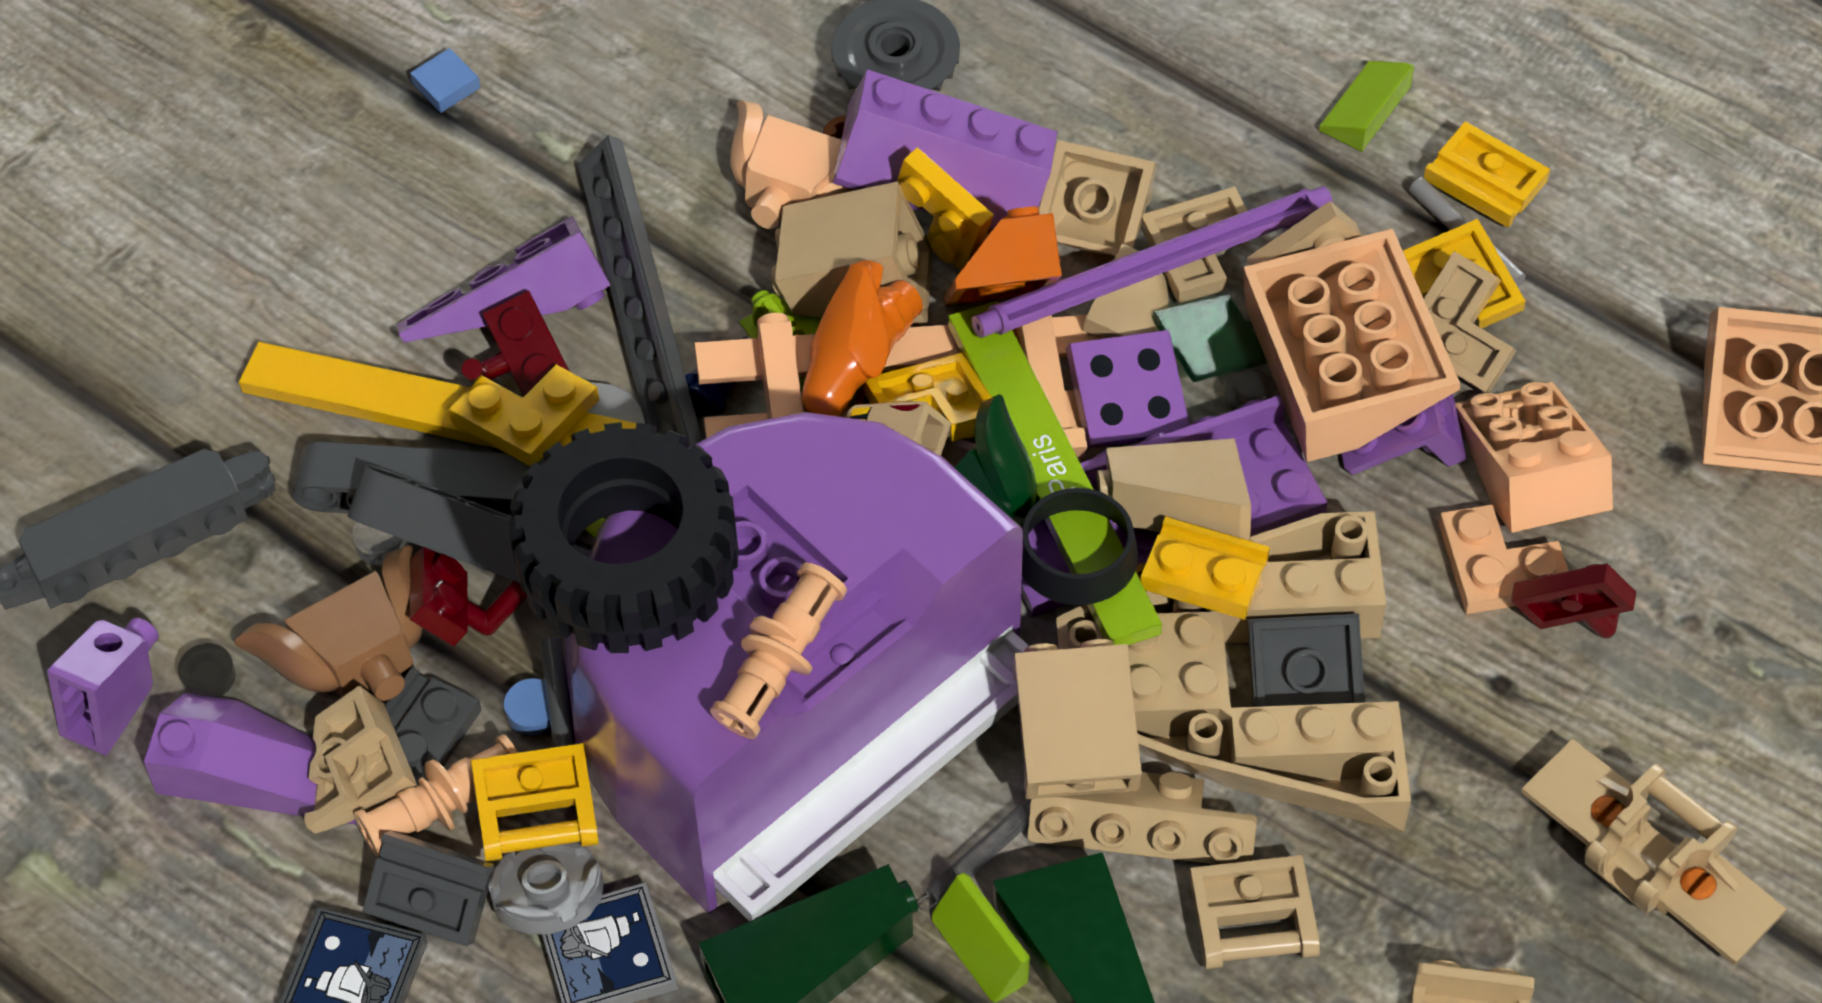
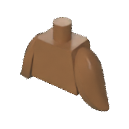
[234,545,424,701]

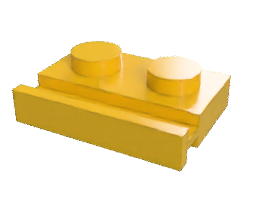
[1424,121,1550,228]
[1140,516,1270,620]

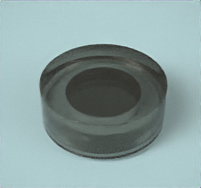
[178,643,236,698]

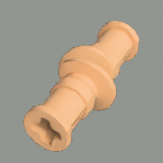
[710,562,847,739]
[354,734,518,856]

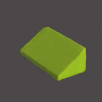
[1319,61,1414,152]
[932,872,1030,1003]

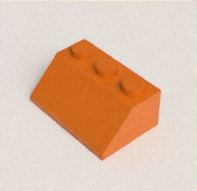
[944,206,1062,306]

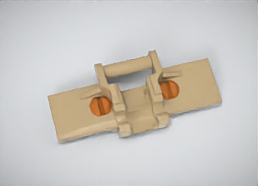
[1521,738,1787,965]

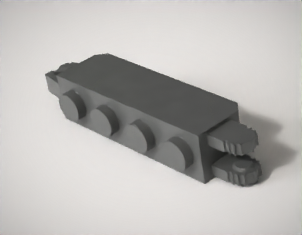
[0,449,276,610]

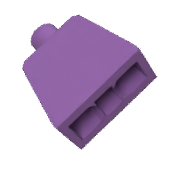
[47,618,159,756]

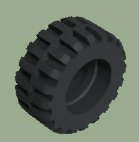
[508,422,739,653]

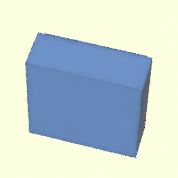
[410,48,481,113]

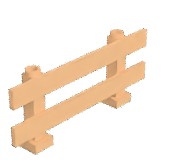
[694,313,1103,463]

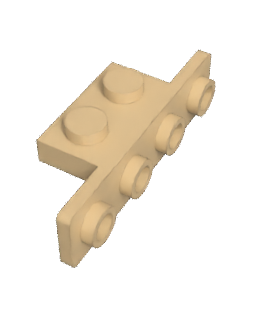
[1028,772,1257,865]

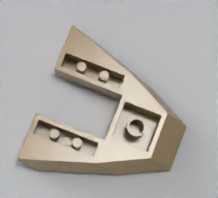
[1056,511,1411,832]

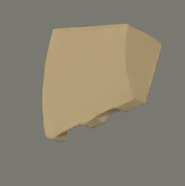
[1083,243,1177,364]
[304,686,417,834]

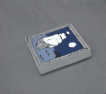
[542,882,678,1003]

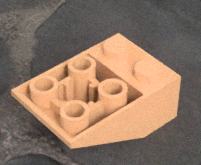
[1455,382,1613,533]

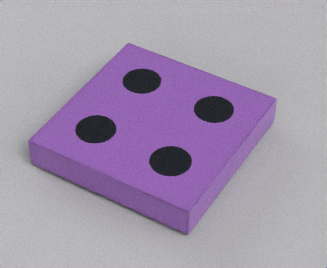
[1065,330,1190,449]

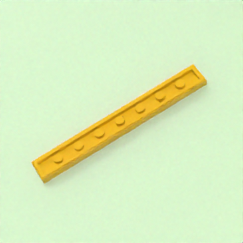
[238,342,637,449]

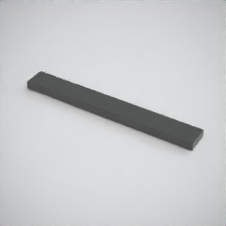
[578,135,702,448]

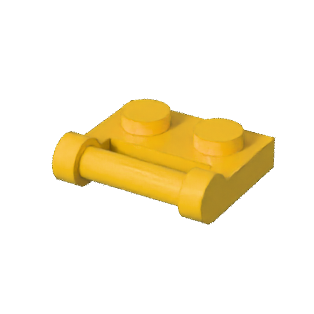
[471,743,599,862]

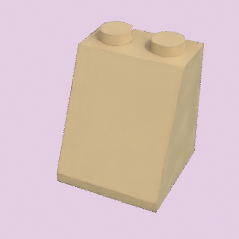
[771,181,933,327]

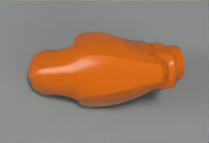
[801,260,923,417]

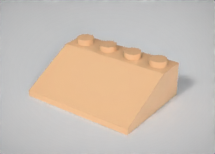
[1243,229,1460,462]
[1701,307,1822,477]

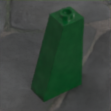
[992,852,1155,1003]
[699,864,918,1003]

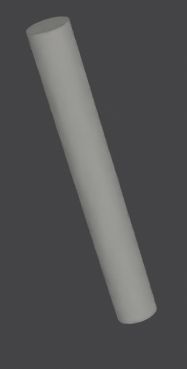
[1409,177,1526,287]

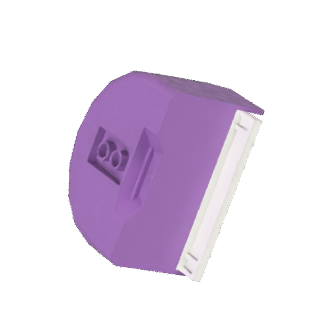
[565,412,1029,922]

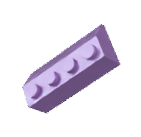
[833,69,1057,233]

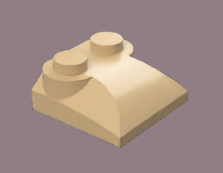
[1039,140,1157,257]

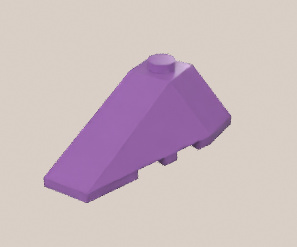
[397,216,611,343]
[143,693,357,825]

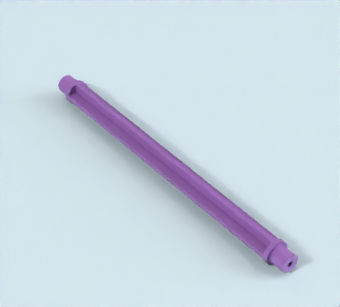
[972,186,1332,338]

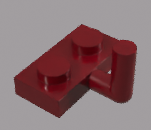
[461,290,570,397]
[410,546,527,646]
[1511,563,1637,639]

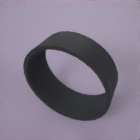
[1022,488,1138,605]

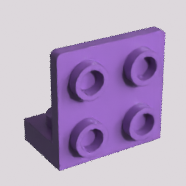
[1342,394,1467,475]

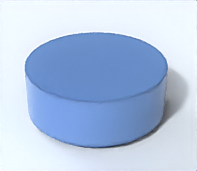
[504,678,551,736]

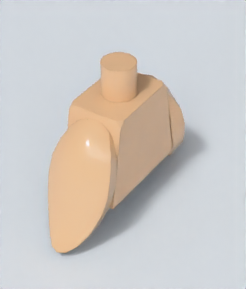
[730,100,855,229]

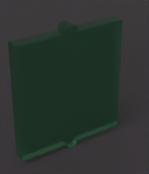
[1151,293,1267,383]

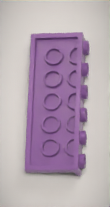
[1021,396,1328,617]

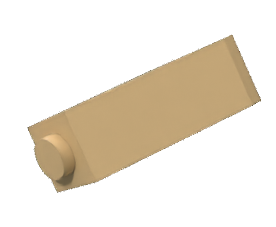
[1097,438,1251,541]

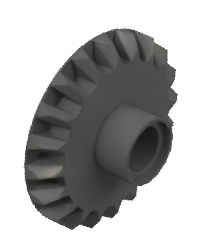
[831,0,960,91]

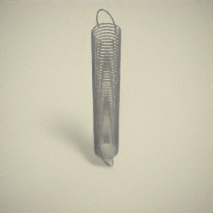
[918,802,1031,910]

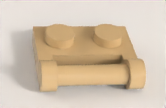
[1189,855,1320,970]

